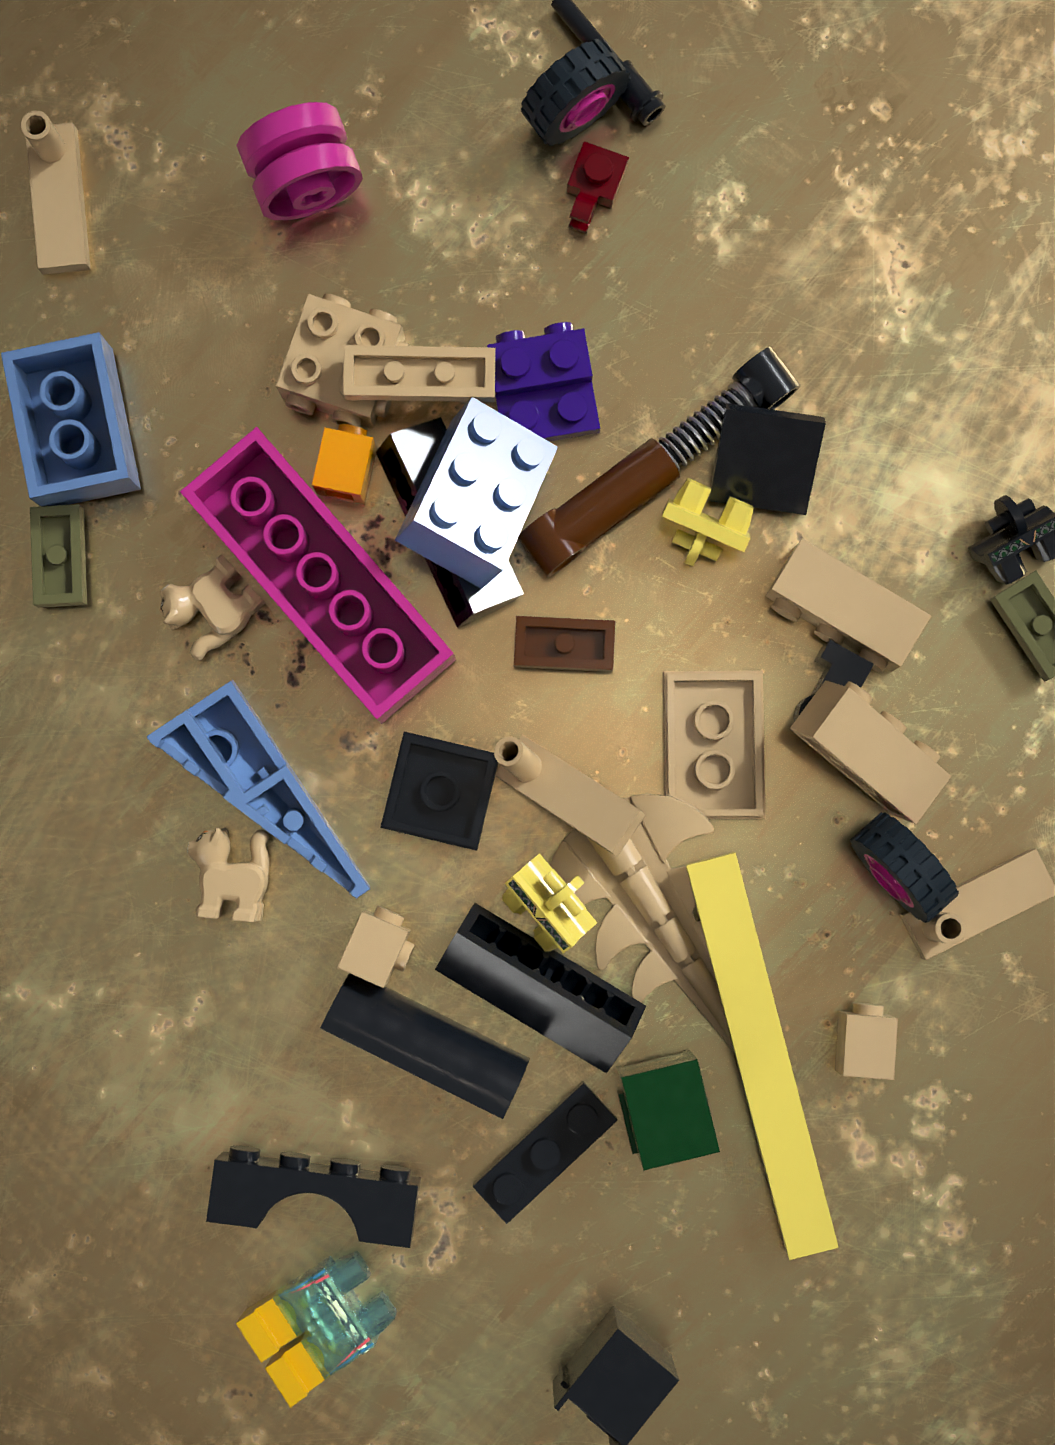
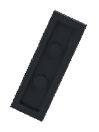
[472,1081,618,1224]

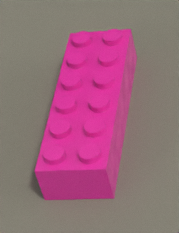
[180,427,456,724]

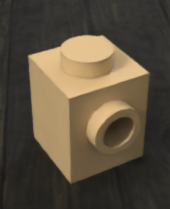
[337,905,415,988]

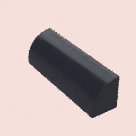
[376,417,524,627]
[435,903,646,1074]
[320,973,530,1119]

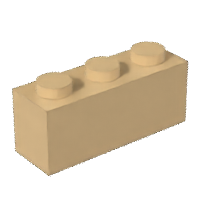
[766,538,931,673]
[790,680,951,824]

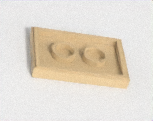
[663,670,766,820]

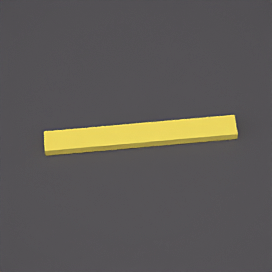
[685,852,839,1260]

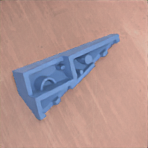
[146,680,370,898]

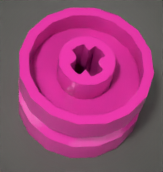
[236,102,363,220]

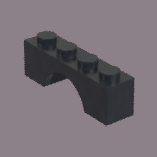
[206,1146,421,1248]

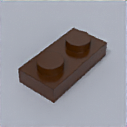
[514,616,615,672]

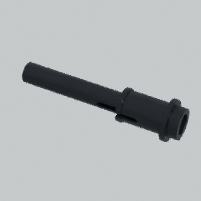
[551,0,666,126]

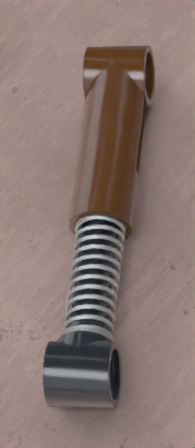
[518,347,801,577]

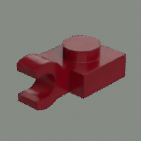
[566,141,629,234]

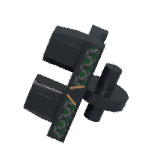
[968,495,1055,585]

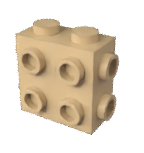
[276,293,410,429]

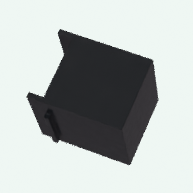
[553,1306,679,1445]

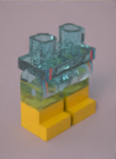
[236,1251,397,1408]

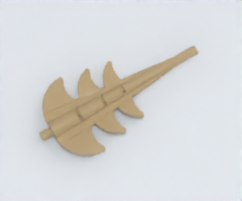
[550,793,735,1054]

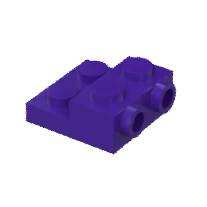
[487,322,601,442]

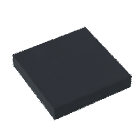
[709,403,826,515]
[380,731,498,851]

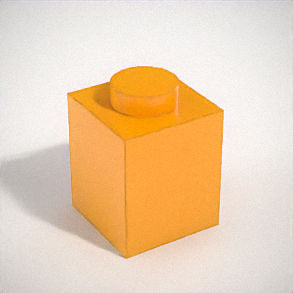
[312,424,377,505]

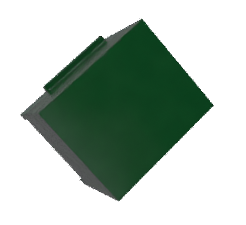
[616,1049,720,1171]

